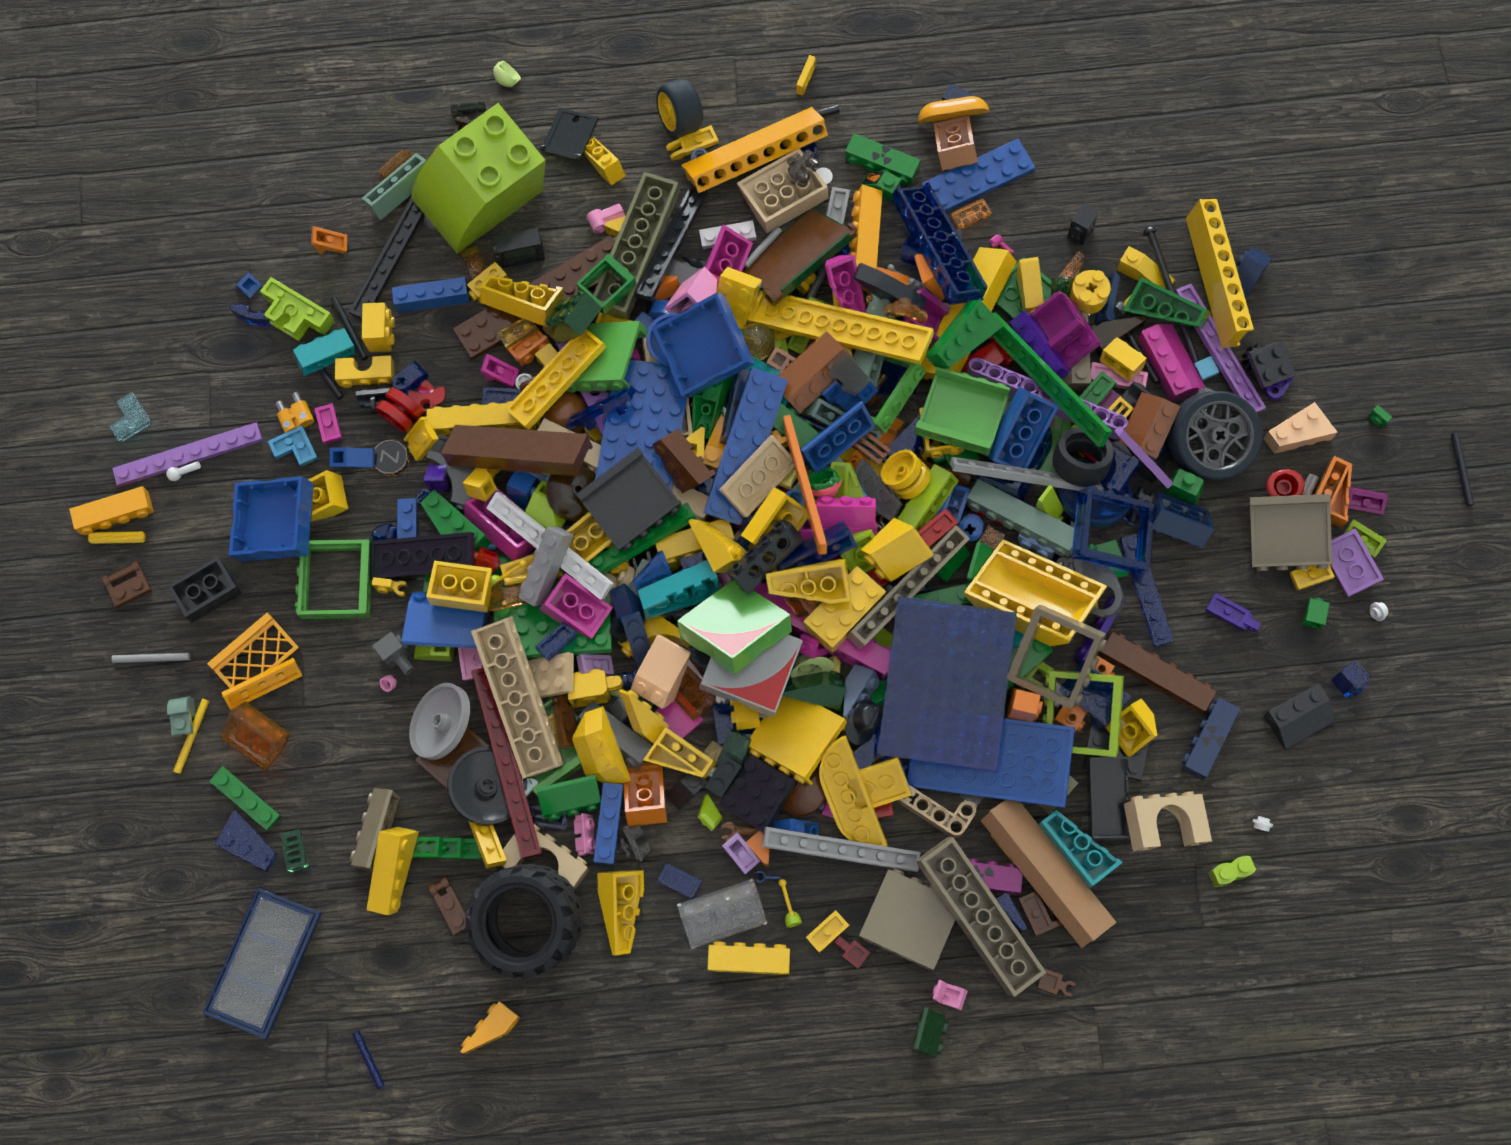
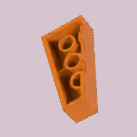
[1006,688,1043,722]

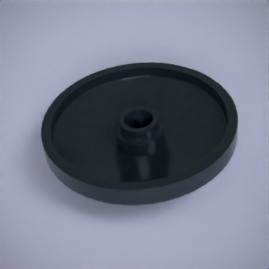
[447,746,528,826]

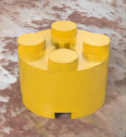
[1070,270,1110,314]

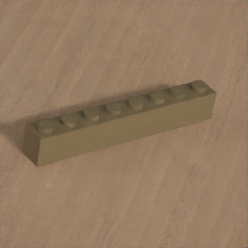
[847,525,970,650]

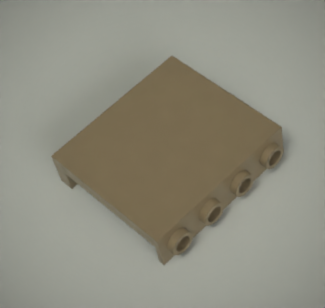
[1250,494,1333,571]
[859,868,955,972]

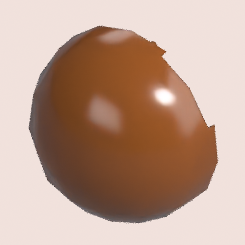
[541,391,589,433]

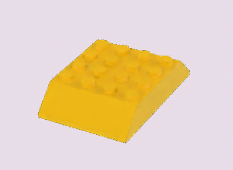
[964,539,1107,647]

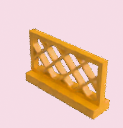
[207,612,299,688]

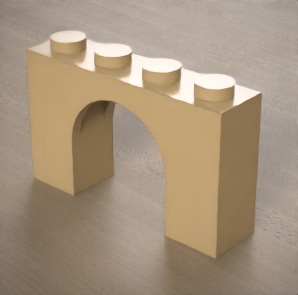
[1124,791,1212,852]
[501,824,589,892]

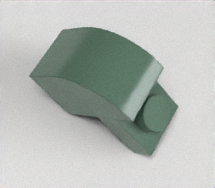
[167,696,196,737]

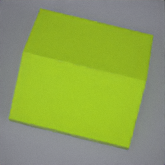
[836,529,875,573]

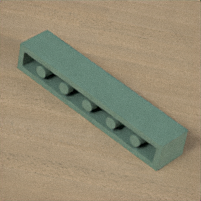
[847,293,898,386]
[967,479,1081,557]

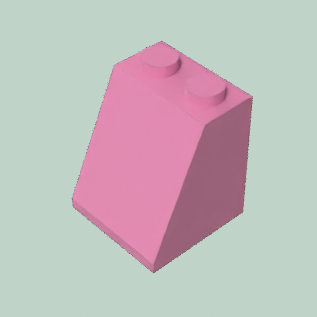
[664,266,717,313]

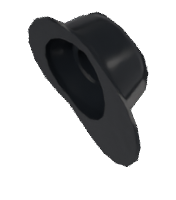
[845,699,883,745]

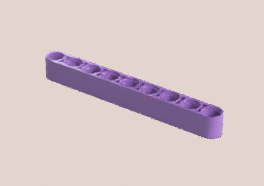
[967,358,1128,440]

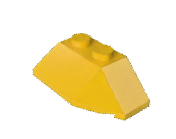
[572,706,631,784]

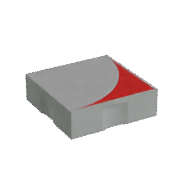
[699,635,803,718]

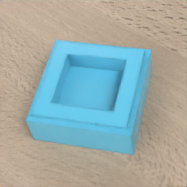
[1194,356,1219,381]

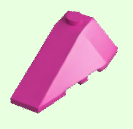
[825,255,866,313]

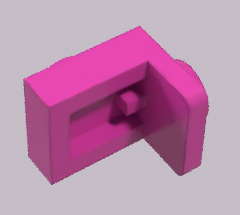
[799,634,828,658]

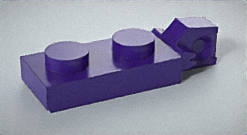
[1205,593,1261,633]

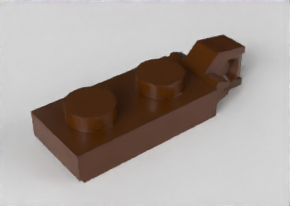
[552,694,577,749]

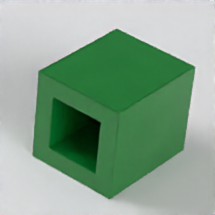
[1301,597,1330,630]

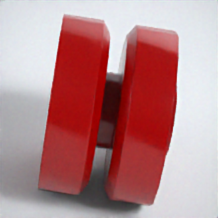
[375,387,424,434]

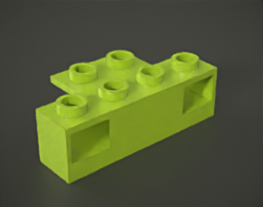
[260,277,335,341]

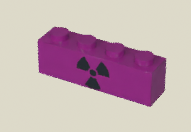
[968,858,1023,895]

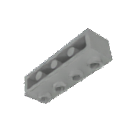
[518,526,573,606]

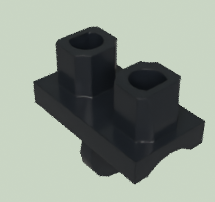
[356,383,390,412]

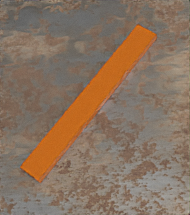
[783,415,827,555]

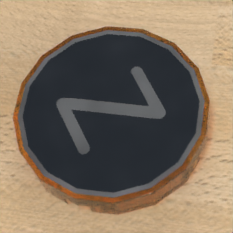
[374,439,409,476]

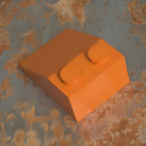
[624,762,667,827]

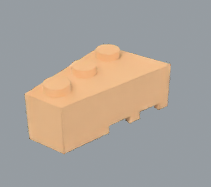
[1264,402,1338,454]

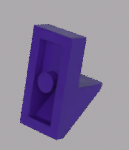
[424,465,450,492]

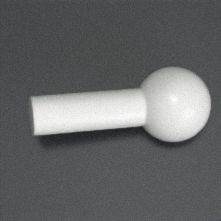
[166,461,201,481]

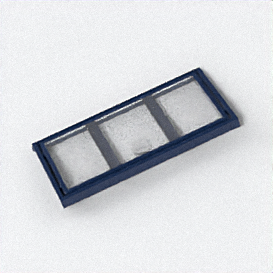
[203,888,322,1039]

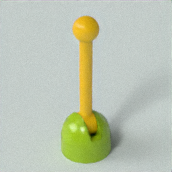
[491,560,527,592]
[779,879,802,928]

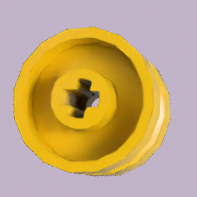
[881,449,931,500]

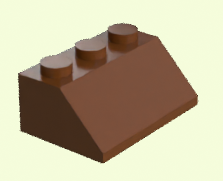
[1119,392,1181,460]

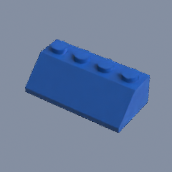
[984,387,1059,468]
[800,401,876,473]

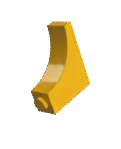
[618,615,691,658]

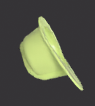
[791,654,834,678]

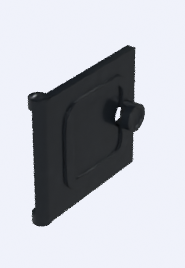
[540,107,599,161]

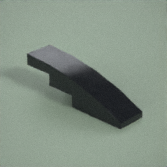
[853,263,927,316]

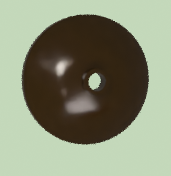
[546,465,596,521]

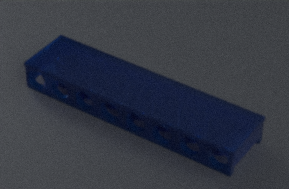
[892,182,988,305]

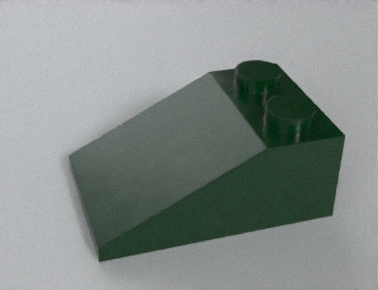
[782,671,846,710]
[911,1007,949,1058]

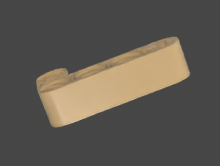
[897,785,976,838]

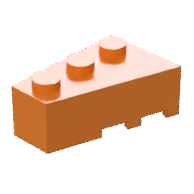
[1314,456,1352,528]

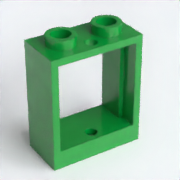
[576,254,637,315]

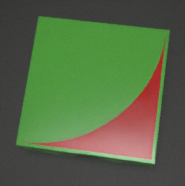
[678,580,792,675]

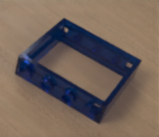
[1071,486,1155,574]

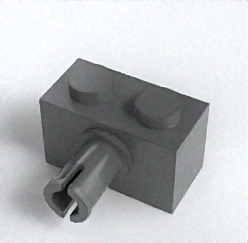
[372,632,415,676]

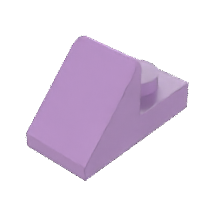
[576,654,614,676]
[722,833,760,874]

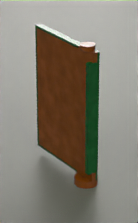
[742,208,858,306]

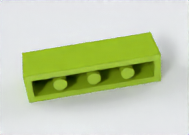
[896,464,959,532]

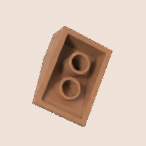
[933,115,978,171]

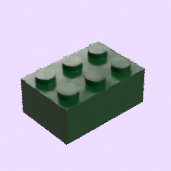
[542,293,602,344]

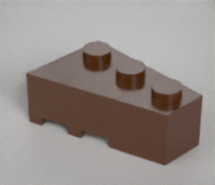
[652,429,716,494]

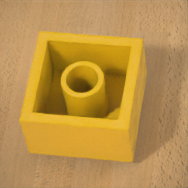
[362,303,395,352]

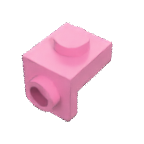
[933,980,968,1010]

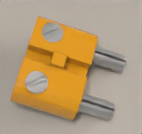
[276,392,314,433]

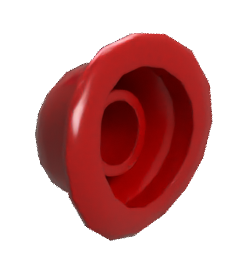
[1267,469,1305,497]

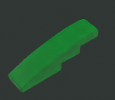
[412,837,483,860]

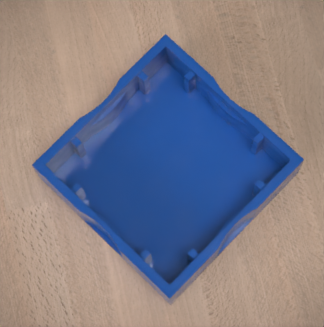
[652,292,755,398]
[229,476,314,562]

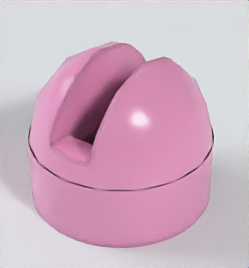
[380,675,397,692]

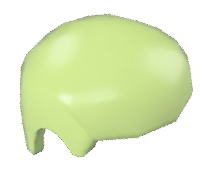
[493,61,521,87]

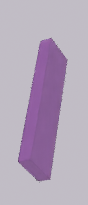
[1114,426,1173,488]

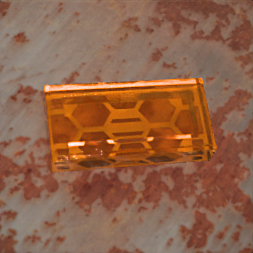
[951,198,992,229]

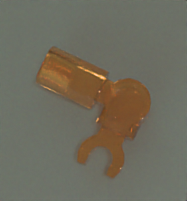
[883,298,928,324]

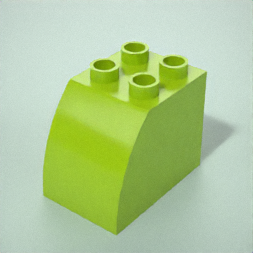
[411,103,545,254]

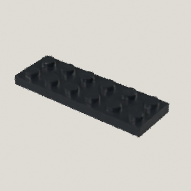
[369,532,475,580]

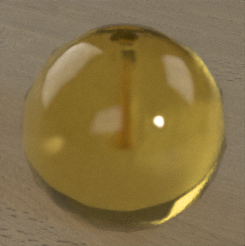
[742,323,775,361]

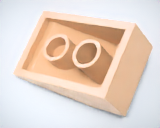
[631,634,691,709]

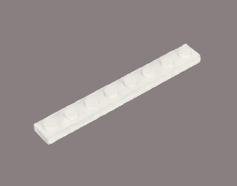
[487,492,614,600]

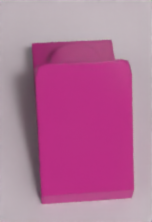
[480,354,519,387]

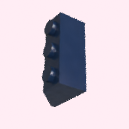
[1149,491,1214,548]

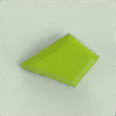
[698,794,723,831]

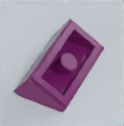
[1348,487,1388,515]

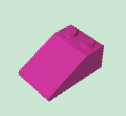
[539,573,613,639]

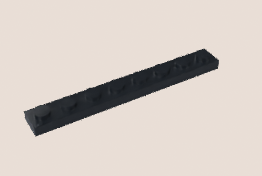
[634,185,708,302]
[349,198,425,319]

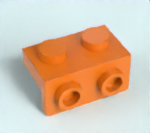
[507,326,550,367]

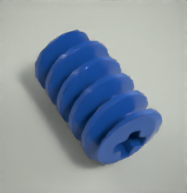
[958,513,984,541]

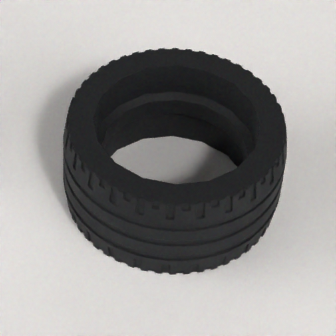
[1052,427,1114,487]

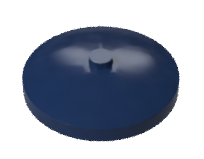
[1056,460,1133,527]

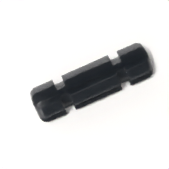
[451,101,486,115]

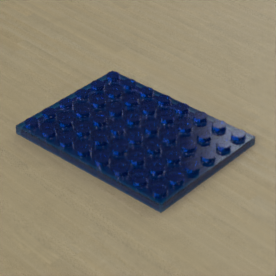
[877,596,1017,771]

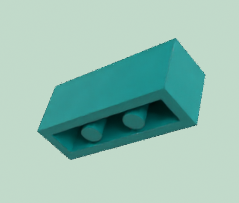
[293,328,355,376]

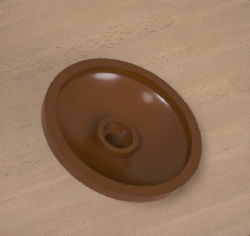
[779,763,826,816]

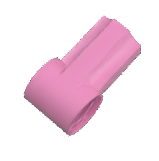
[587,204,625,234]

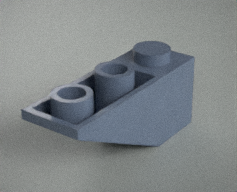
[843,664,880,721]

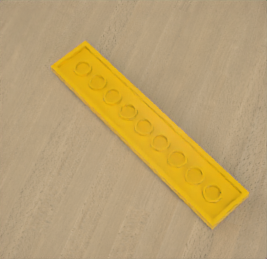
[747,290,934,365]

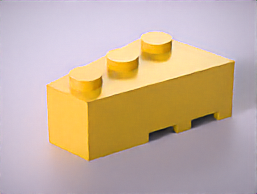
[643,727,717,778]

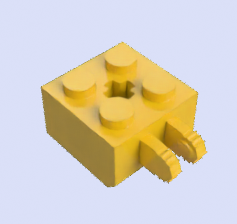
[568,669,624,709]

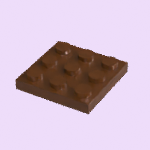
[416,727,489,788]

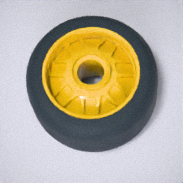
[656,79,703,137]

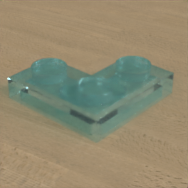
[109,392,152,443]

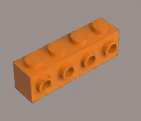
[1053,656,1115,732]

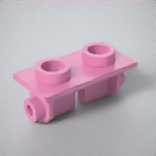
[573,813,596,856]

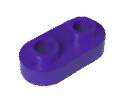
[1265,377,1294,400]

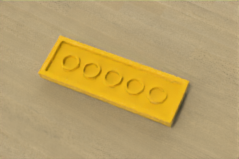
[506,329,607,430]

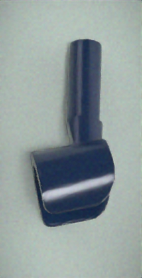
[751,871,781,883]

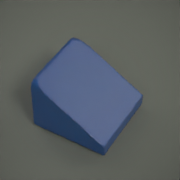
[235,272,262,298]

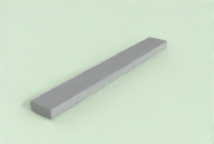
[950,457,1103,494]
[762,827,921,872]

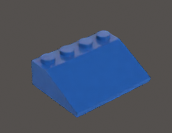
[401,592,490,649]

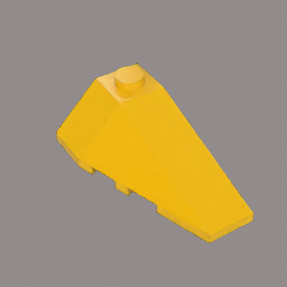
[766,558,851,604]
[598,870,644,956]

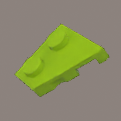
[831,462,864,498]

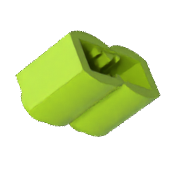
[1208,856,1256,887]

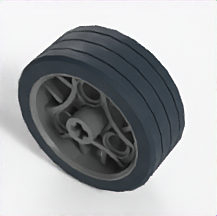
[1167,391,1262,480]

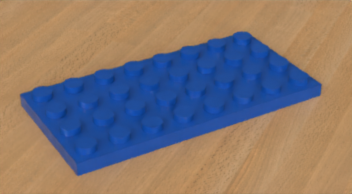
[595,360,687,491]
[907,708,1075,808]

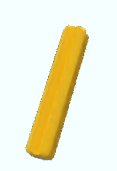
[88,531,146,544]

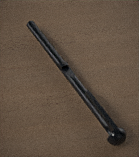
[1143,226,1200,364]

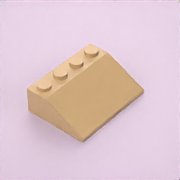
[737,148,829,233]

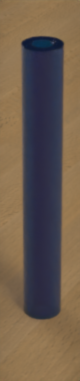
[352,1030,385,1089]

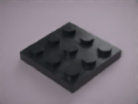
[1082,710,1149,781]
[719,754,797,833]

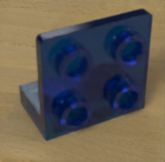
[1094,446,1141,496]

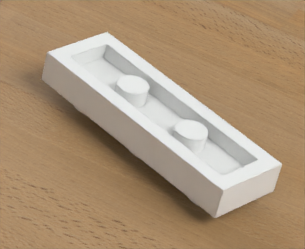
[699,221,756,249]

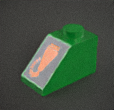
[860,171,901,203]

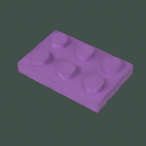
[1330,528,1384,597]

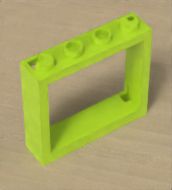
[1043,670,1124,757]

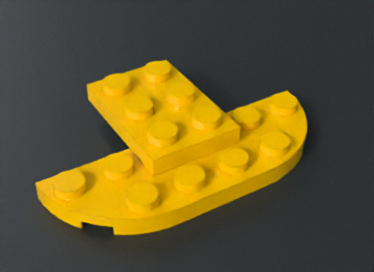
[819,735,912,847]

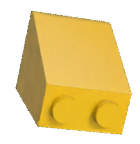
[861,518,934,582]

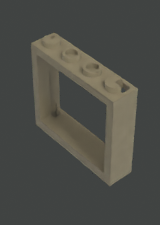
[1006,604,1106,709]

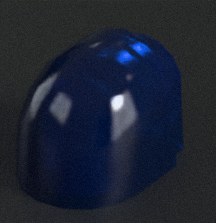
[370,523,397,541]

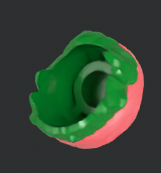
[808,468,841,498]

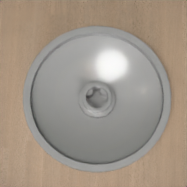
[409,683,470,760]

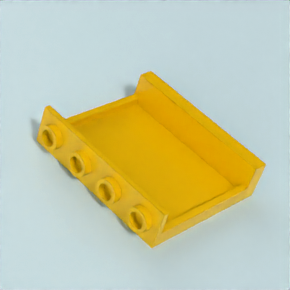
[746,696,847,786]

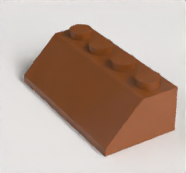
[778,331,856,414]

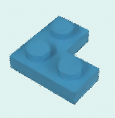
[268,425,318,467]

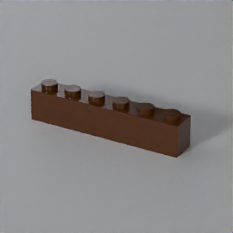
[1099,632,1217,715]

